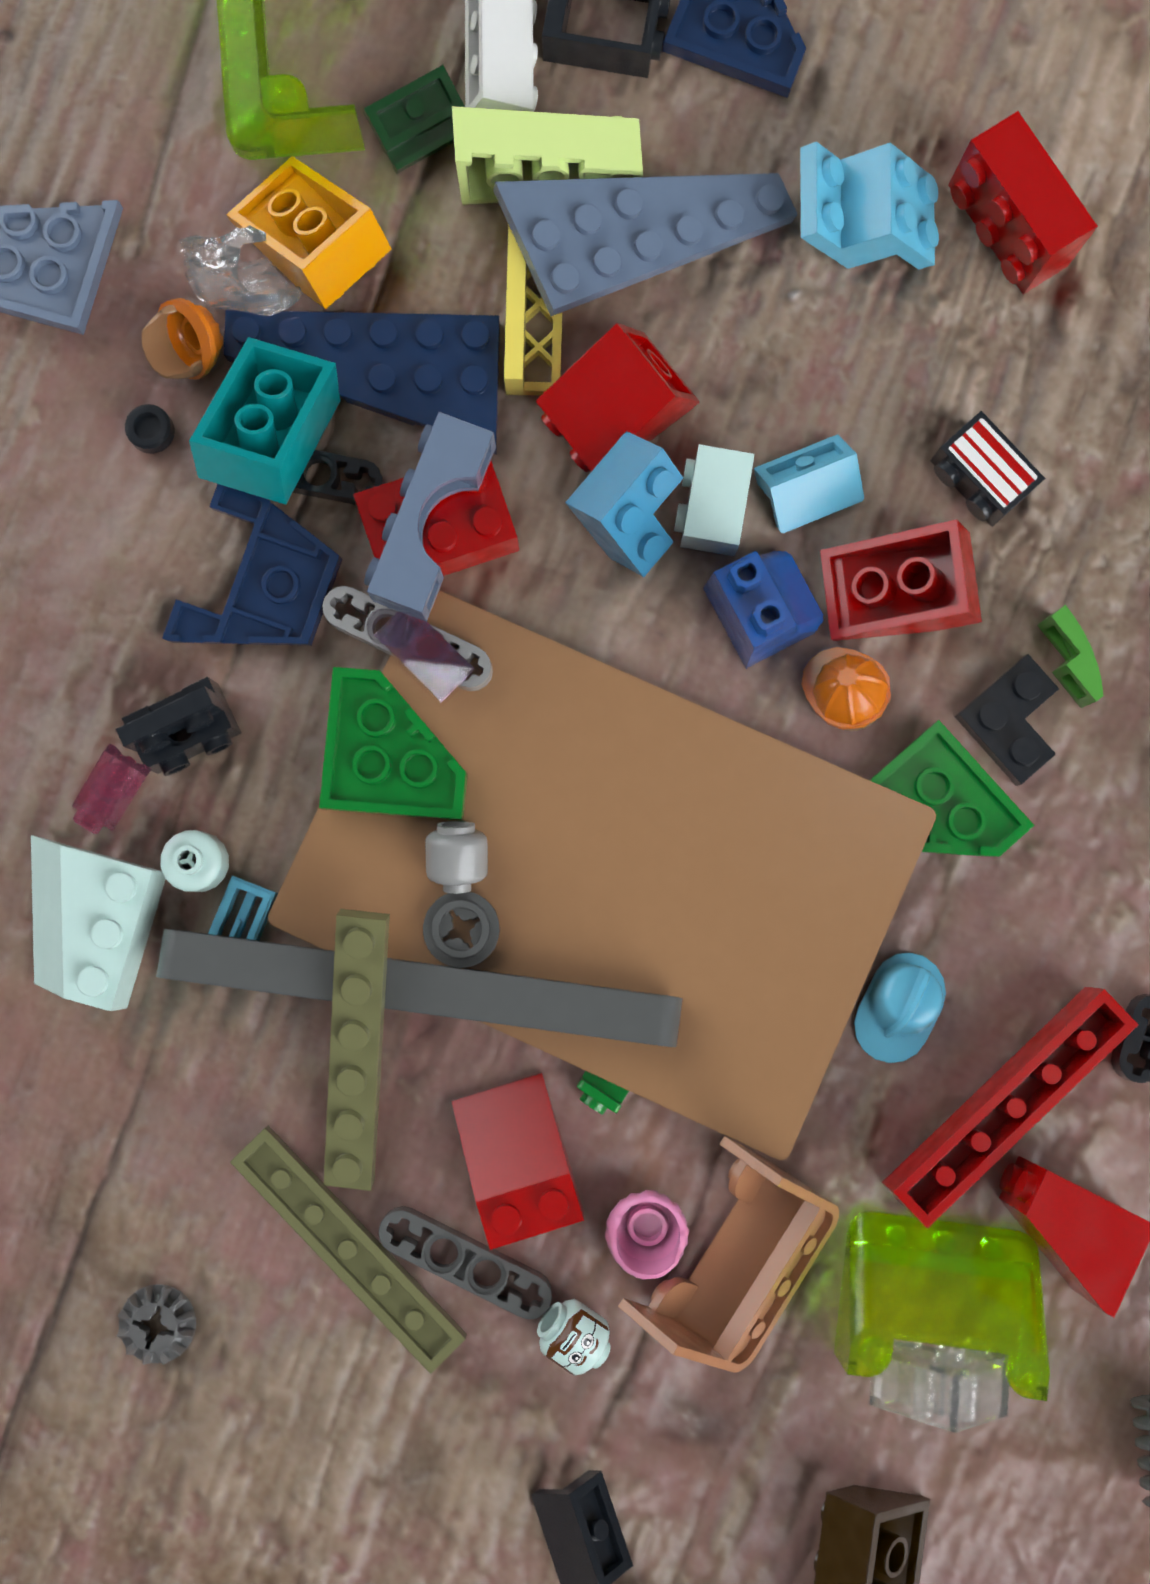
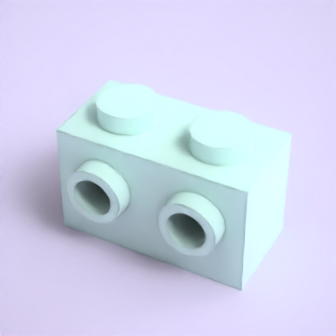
[674,444,755,556]

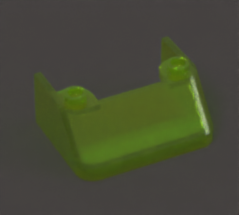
[217,0,365,160]

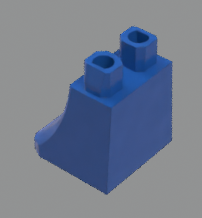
[703,551,823,669]

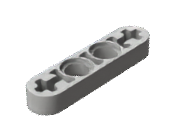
[322,586,493,691]

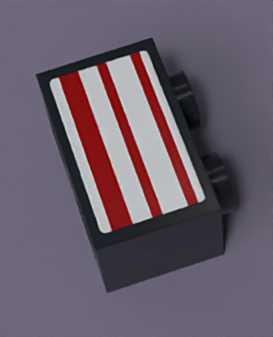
[930,411,1046,527]

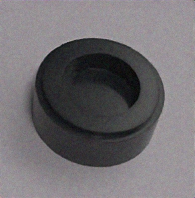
[125,404,175,454]

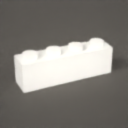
[465,0,538,112]

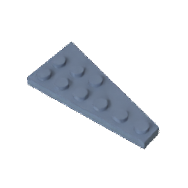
[493,173,798,316]
[0,200,123,335]

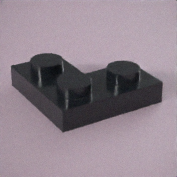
[954,654,1059,786]

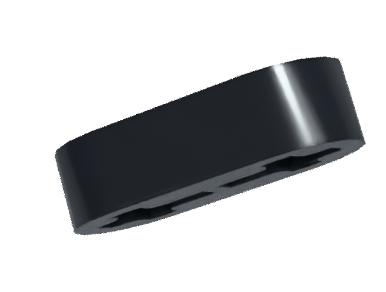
[1111,994,1150,1083]

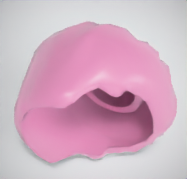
[605,1190,689,1279]

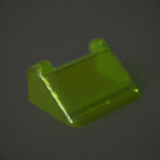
[834,1211,1050,1401]

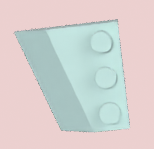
[31,835,166,1011]

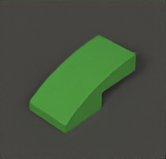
[1037,605,1104,708]

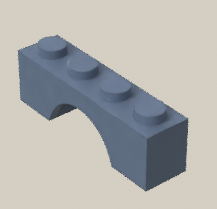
[364,412,496,622]

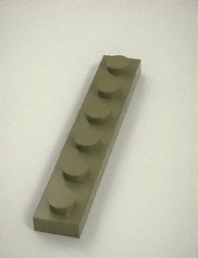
[323,909,390,1191]
[230,1125,467,1374]

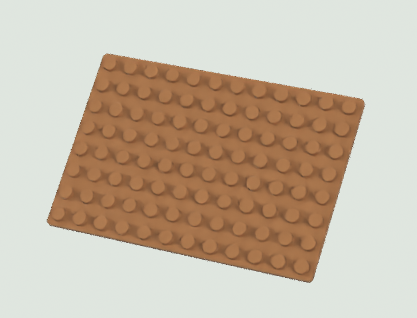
[268,590,936,1160]

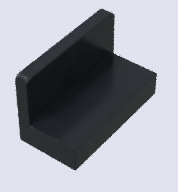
[531,1470,633,1584]

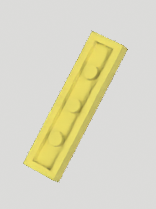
[504,224,562,396]

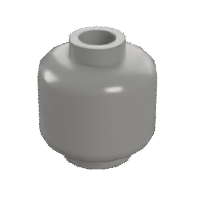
[425,821,488,894]

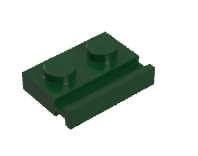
[364,65,465,174]

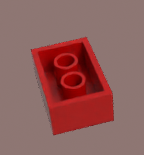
[948,111,1098,295]
[353,461,520,576]

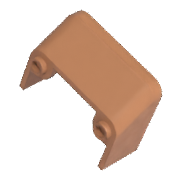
[618,1136,839,1373]

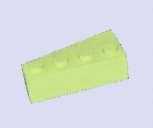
[452,106,643,205]

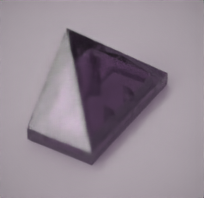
[374,611,475,702]

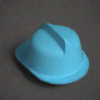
[854,953,946,1063]

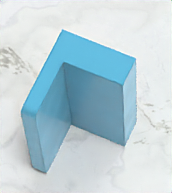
[754,434,864,533]

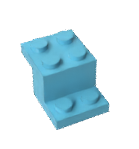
[800,142,939,270]

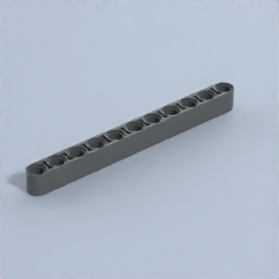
[156,929,683,1047]

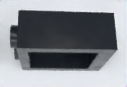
[542,0,671,78]

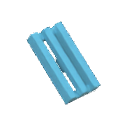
[208,876,278,941]

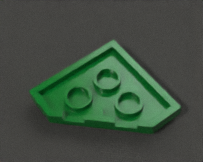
[319,667,468,821]
[870,720,1035,857]

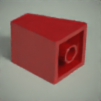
[536,323,700,473]
[999,1156,1150,1318]

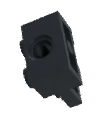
[116,677,242,776]

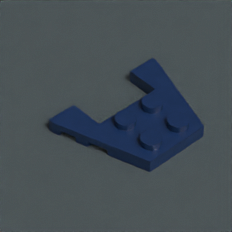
[162,484,342,646]

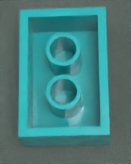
[189,337,340,505]

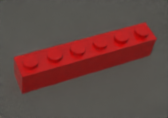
[881,987,1139,1229]

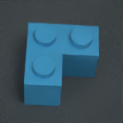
[565,431,683,577]

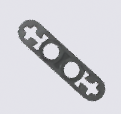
[378,1206,552,1320]

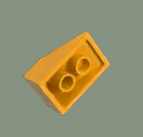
[226,156,392,309]

